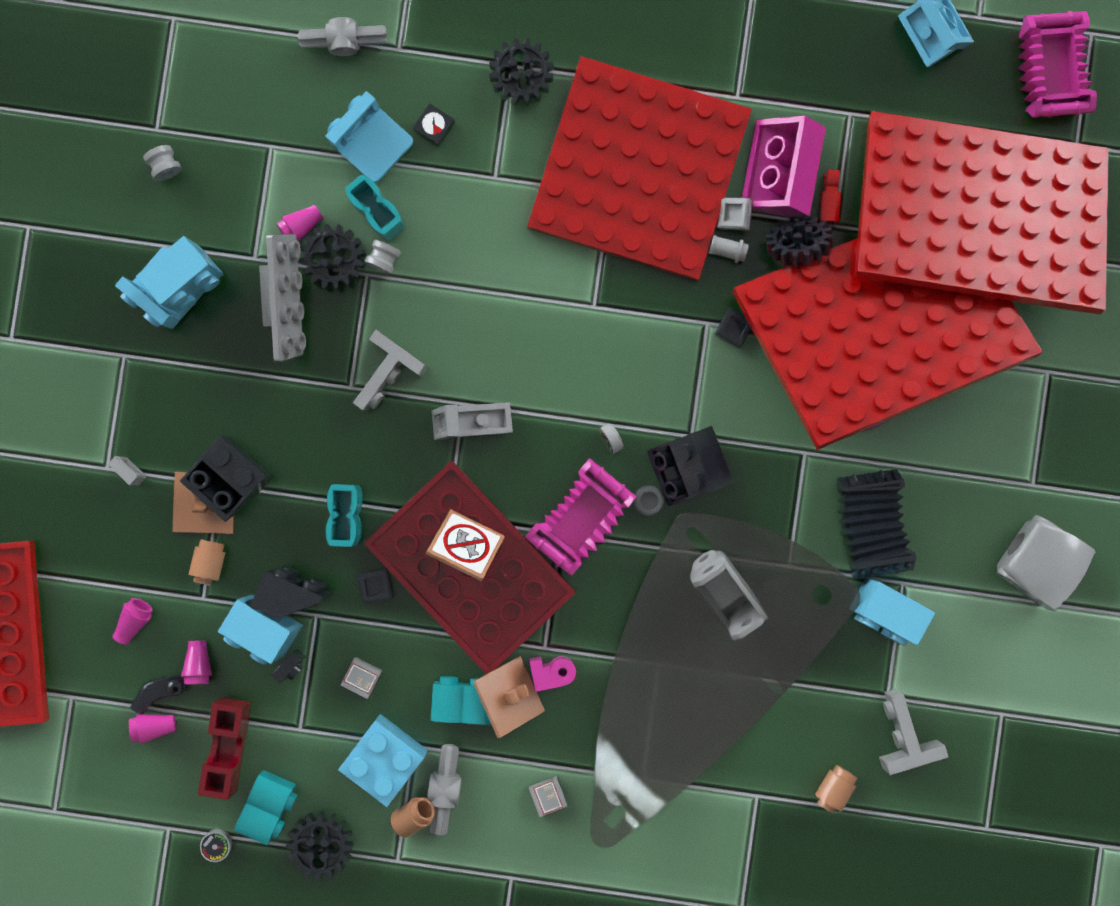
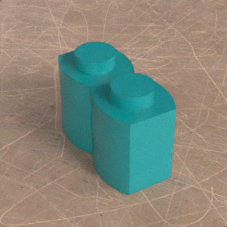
[345,174,405,241]
[326,484,363,547]
[431,676,491,725]
[234,770,298,845]

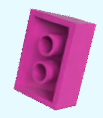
[742,116,826,217]

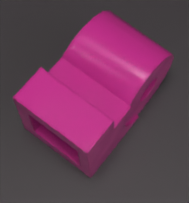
[529,656,576,692]

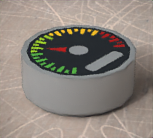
[599,423,624,454]
[200,829,233,862]

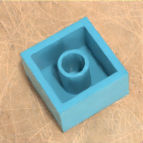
[136,236,224,313]
[849,578,935,646]
[218,594,303,664]
[338,714,428,807]

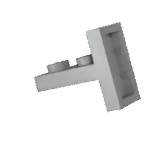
[353,330,428,411]
[431,402,513,440]
[879,689,949,775]

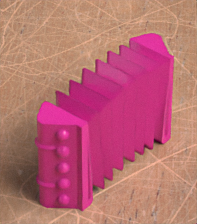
[1018,11,1097,118]
[524,458,636,576]

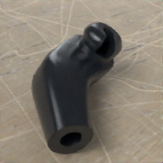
[130,675,186,714]

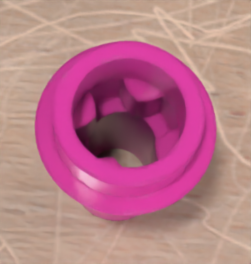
[276,204,324,242]
[112,598,153,645]
[181,641,212,684]
[129,714,177,745]

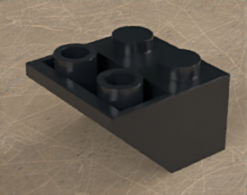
[647,426,733,506]
[180,435,274,522]
[250,565,333,619]

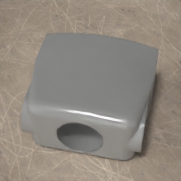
[996,515,1096,612]
[690,550,768,641]

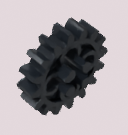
[489,38,554,106]
[766,216,834,268]
[299,224,366,291]
[286,811,354,881]

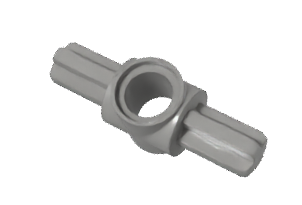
[298,17,388,56]
[427,744,462,835]

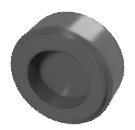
[633,486,664,516]

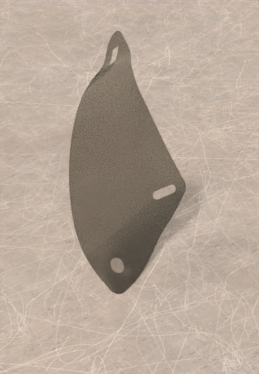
[590,513,860,848]

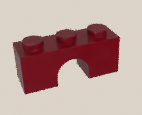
[198,697,252,800]

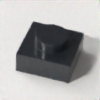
[271,649,307,683]

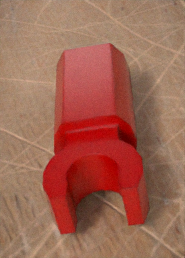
[818,169,841,225]

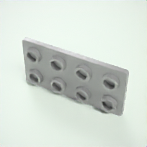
[259,234,306,361]

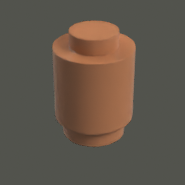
[188,539,225,585]
[815,765,858,813]
[391,797,435,838]

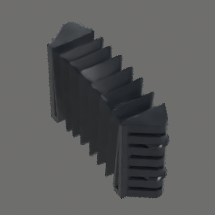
[837,469,917,579]

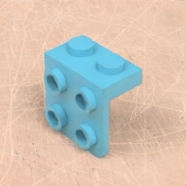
[325,91,413,183]
[115,247,205,329]

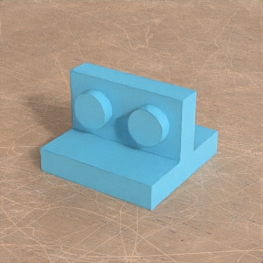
[898,0,974,67]

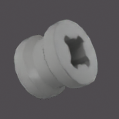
[143,145,182,181]
[365,240,401,275]

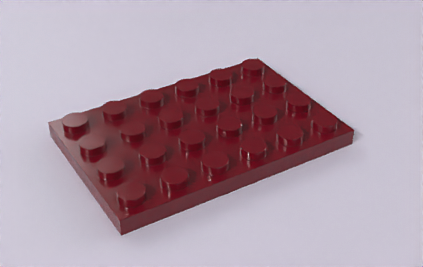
[363,460,576,674]

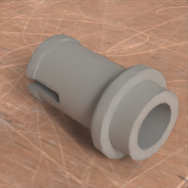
[709,235,749,263]

